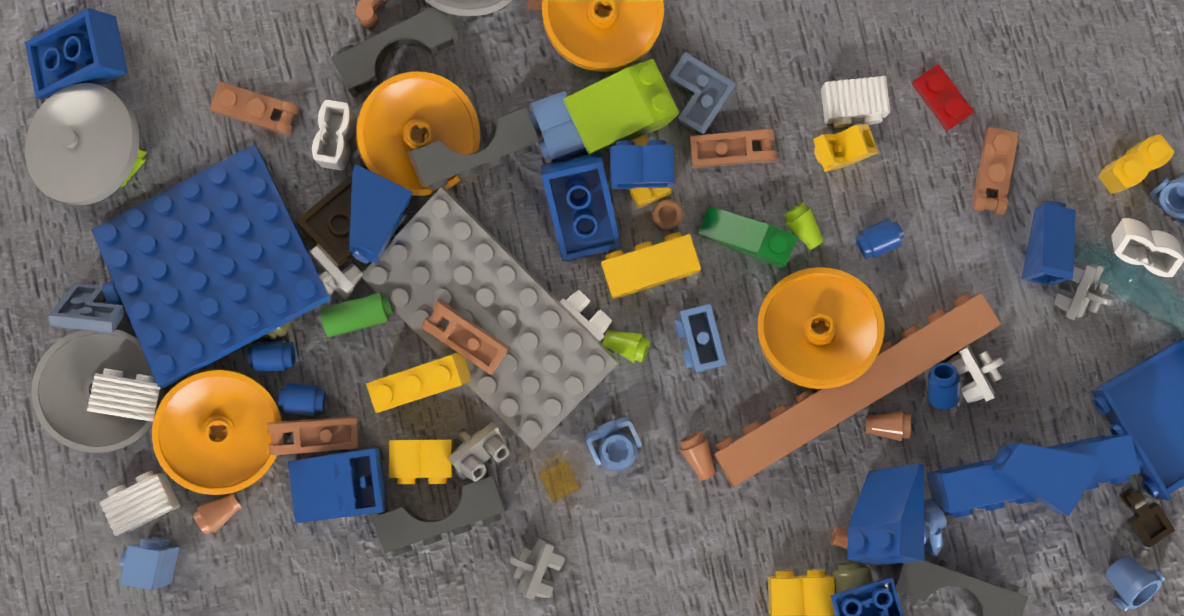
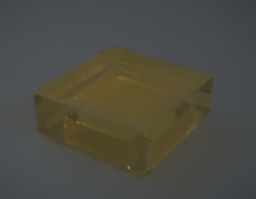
[539,460,580,502]

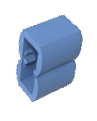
[529,91,587,162]

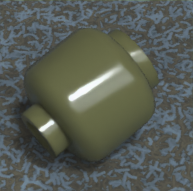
[831,561,873,594]

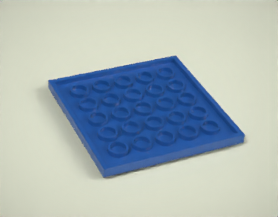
[91,144,331,388]

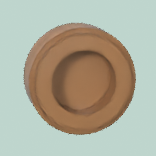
[652,199,683,231]

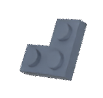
[668,52,736,135]
[49,283,124,333]

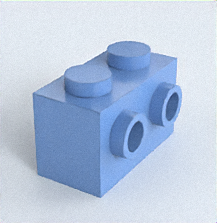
[674,304,727,374]
[120,537,180,590]

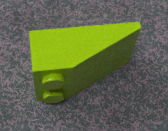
[563,59,679,155]

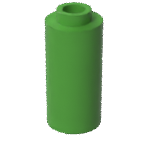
[320,292,394,338]

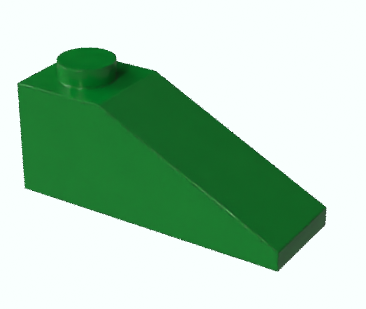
[697,206,798,270]

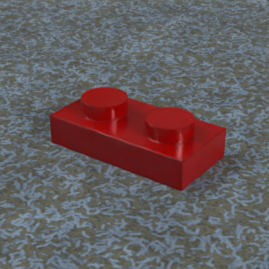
[911,63,974,132]

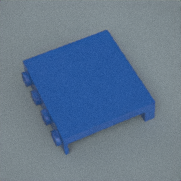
[1091,337,1184,500]

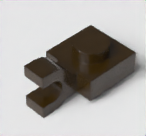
[1119,489,1175,548]

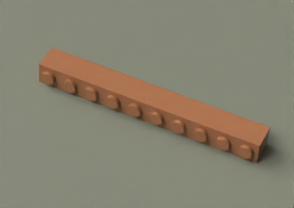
[712,292,1001,487]

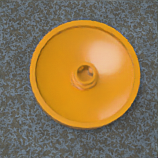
[542,0,664,72]
[356,71,480,196]
[758,267,884,389]
[152,369,281,495]

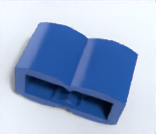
[610,140,675,189]

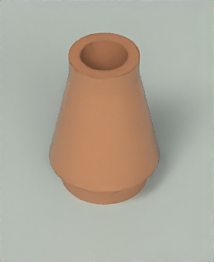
[865,410,911,442]
[679,432,716,481]
[192,493,242,535]

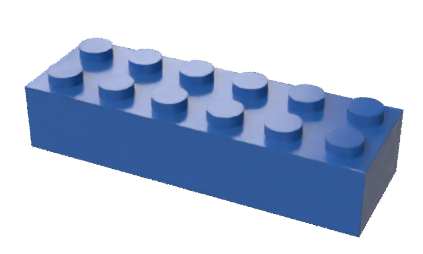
[927,435,1141,517]

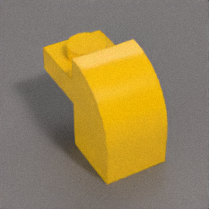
[813,124,879,172]

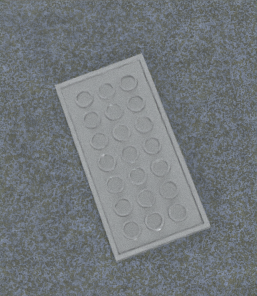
[361,187,620,450]

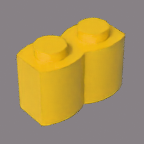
[1098,134,1174,194]
[389,439,455,484]
[768,569,835,616]

